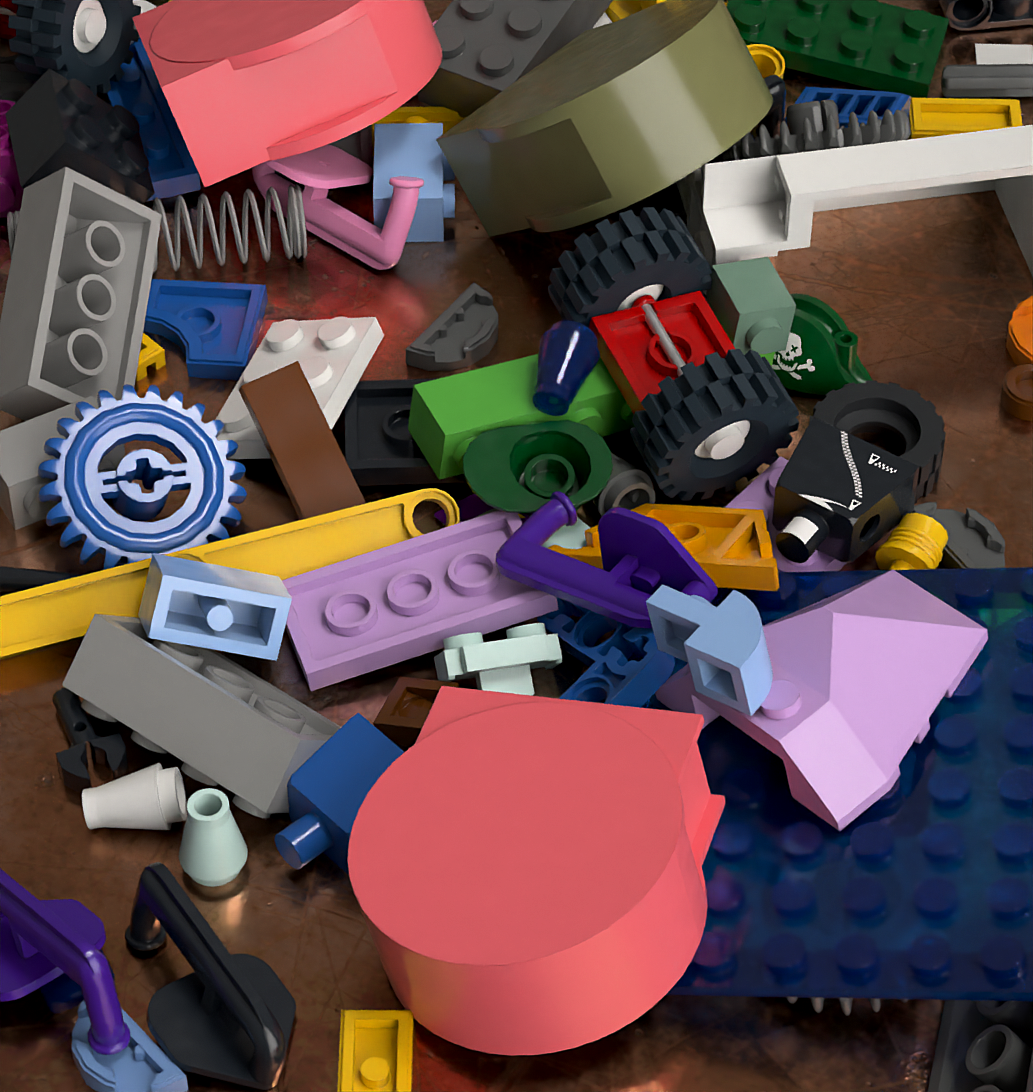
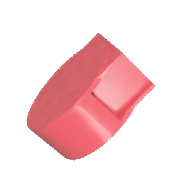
[348,686,726,1056]

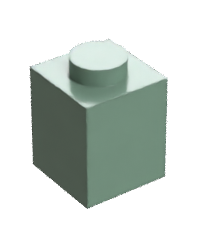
[706,257,796,355]

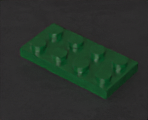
[726,0,949,98]

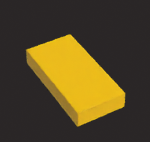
[909,98,1023,139]

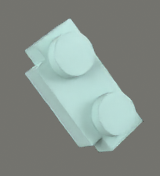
[434,623,562,696]

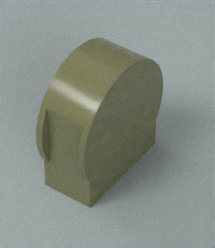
[436,0,773,237]

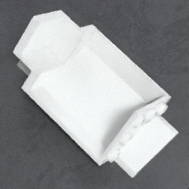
[676,125,1033,295]

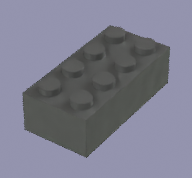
[417,0,613,118]

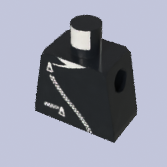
[772,417,920,563]

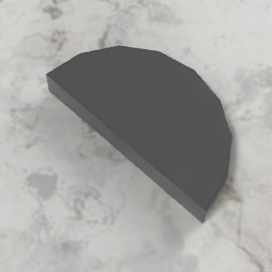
[406,282,498,371]
[912,502,1005,597]

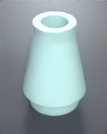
[179,788,248,887]

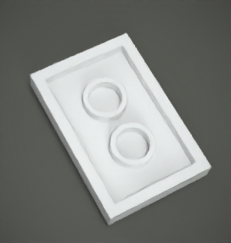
[215,317,384,459]

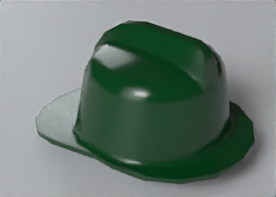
[463,420,613,516]

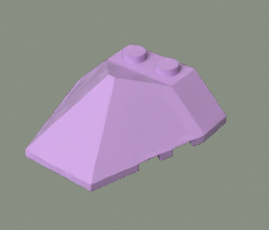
[655,569,989,831]

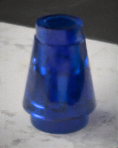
[532,321,600,416]

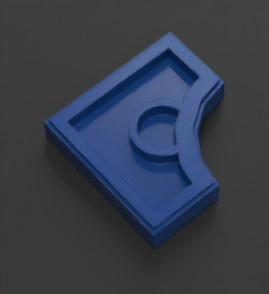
[143,279,268,381]

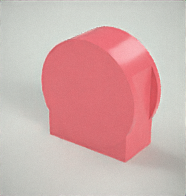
[132,0,443,187]

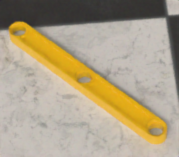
[0,488,460,660]

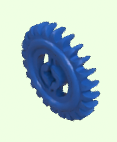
[38,384,247,570]

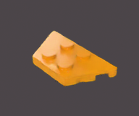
[548,503,779,591]

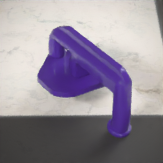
[495,491,718,628]
[0,869,131,1055]

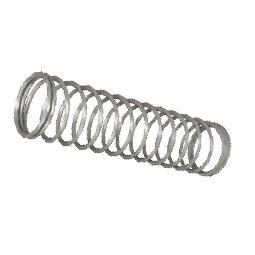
[7,184,307,274]

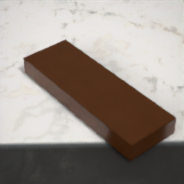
[239,361,366,520]

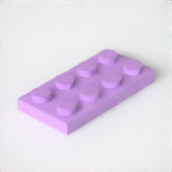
[282,510,558,691]

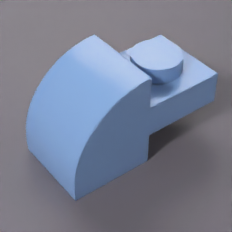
[646,584,773,716]

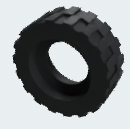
[809,380,946,504]

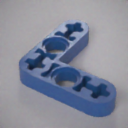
[537,597,675,708]

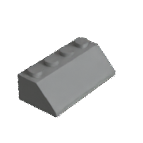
[0,167,162,421]
[62,614,341,818]

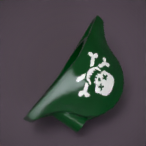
[772,293,873,396]

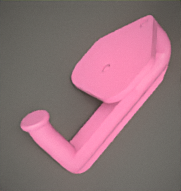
[252,145,424,270]

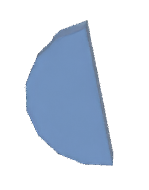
[72,1001,188,1092]

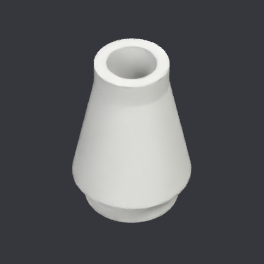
[82,763,187,830]

